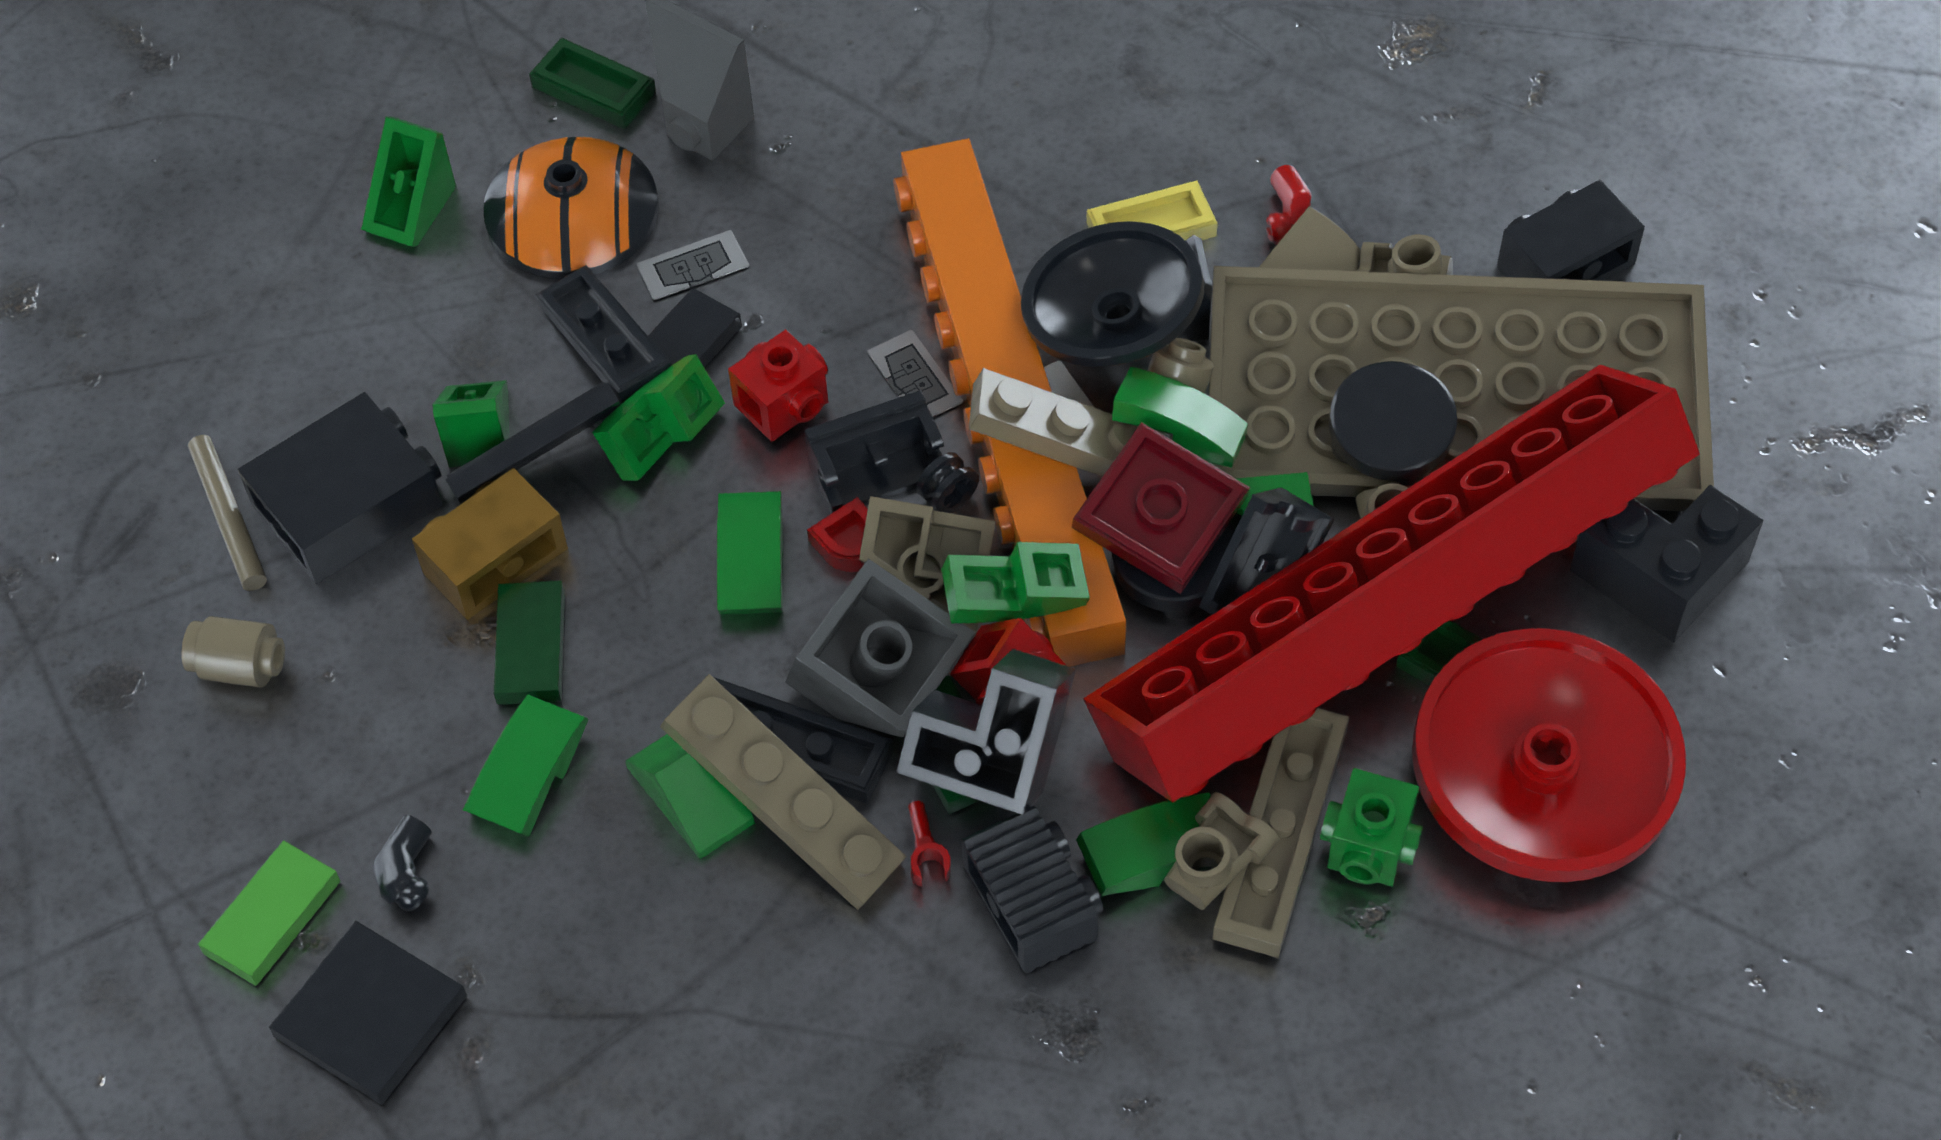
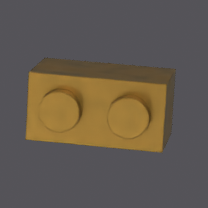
[412,468,568,620]

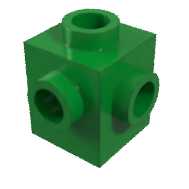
[1320,768,1423,887]

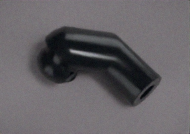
[374,815,432,912]

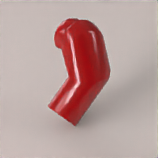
[1266,165,1312,245]

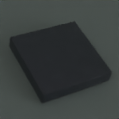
[269,920,467,1105]

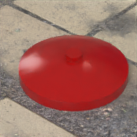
[1412,628,1686,882]

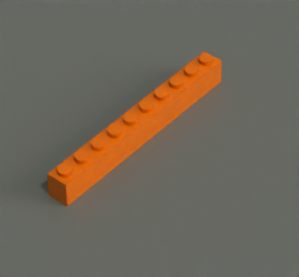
[893,138,1126,667]

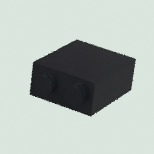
[238,392,443,584]

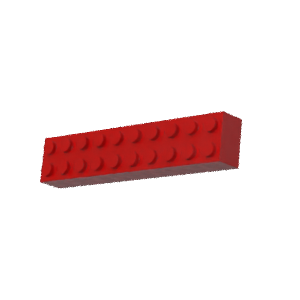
[1083,364,1700,803]

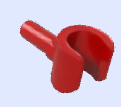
[908,801,951,886]

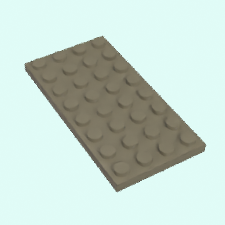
[1209,266,1714,511]

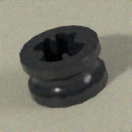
[917,452,979,513]

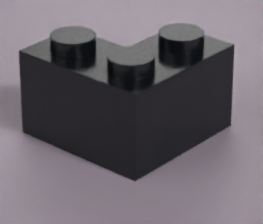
[1570,485,1764,642]
[896,649,1076,815]

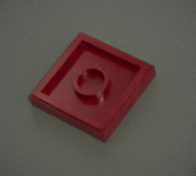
[1072,422,1250,594]

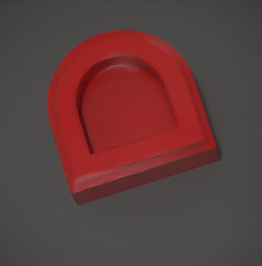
[807,497,868,572]

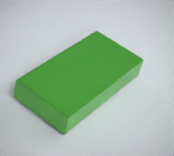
[198,840,341,986]

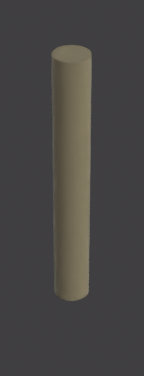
[188,435,267,591]

